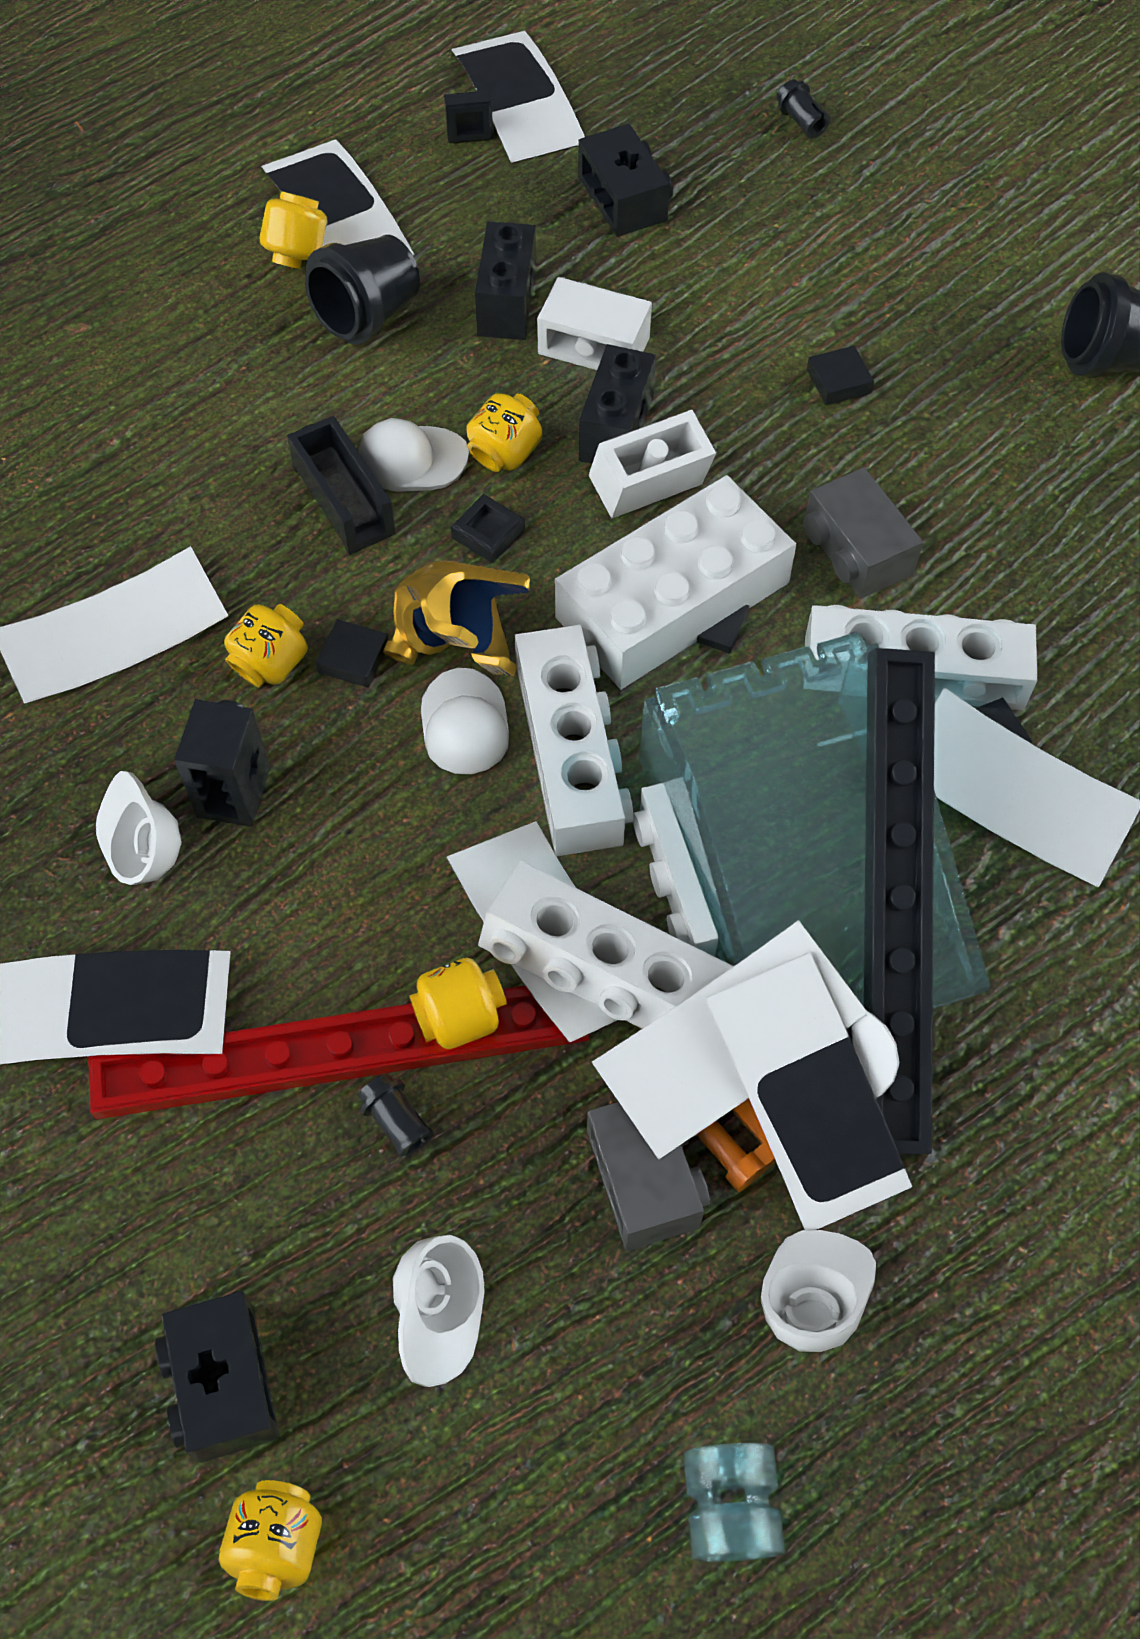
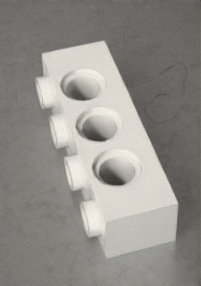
[803,605,1037,711]
[515,625,633,857]
[478,860,734,1029]

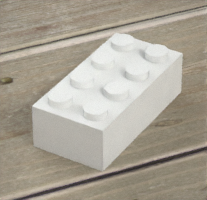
[555,475,796,690]

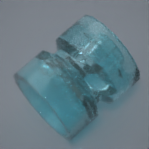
[683,1443,785,1562]

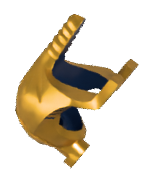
[383,561,530,676]

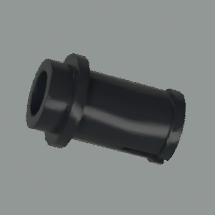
[777,79,831,139]
[358,1073,434,1158]

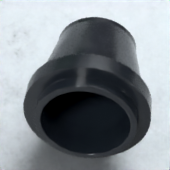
[305,234,420,345]
[1061,272,1140,378]

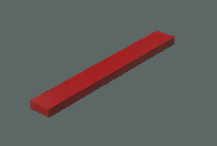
[88,985,590,1120]

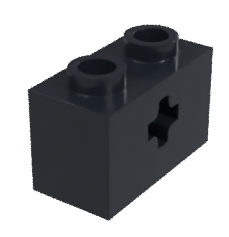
[578,123,673,237]
[475,221,536,340]
[579,344,656,464]
[174,699,271,827]
[155,1290,280,1463]

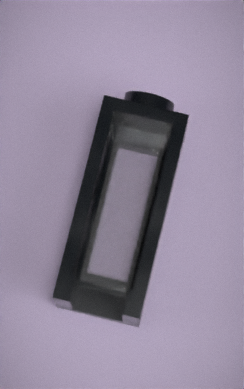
[287,415,396,555]

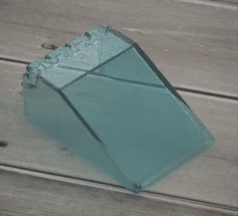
[640,632,990,1009]

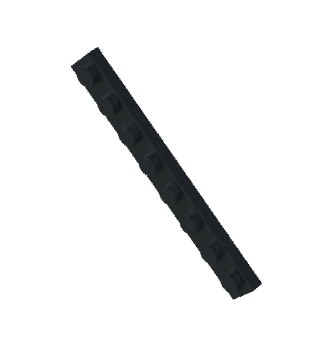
[863,648,935,1154]

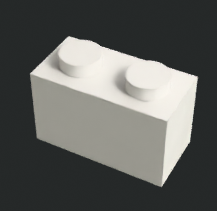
[537,277,652,370]
[589,410,716,519]

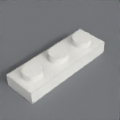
[633,783,719,957]

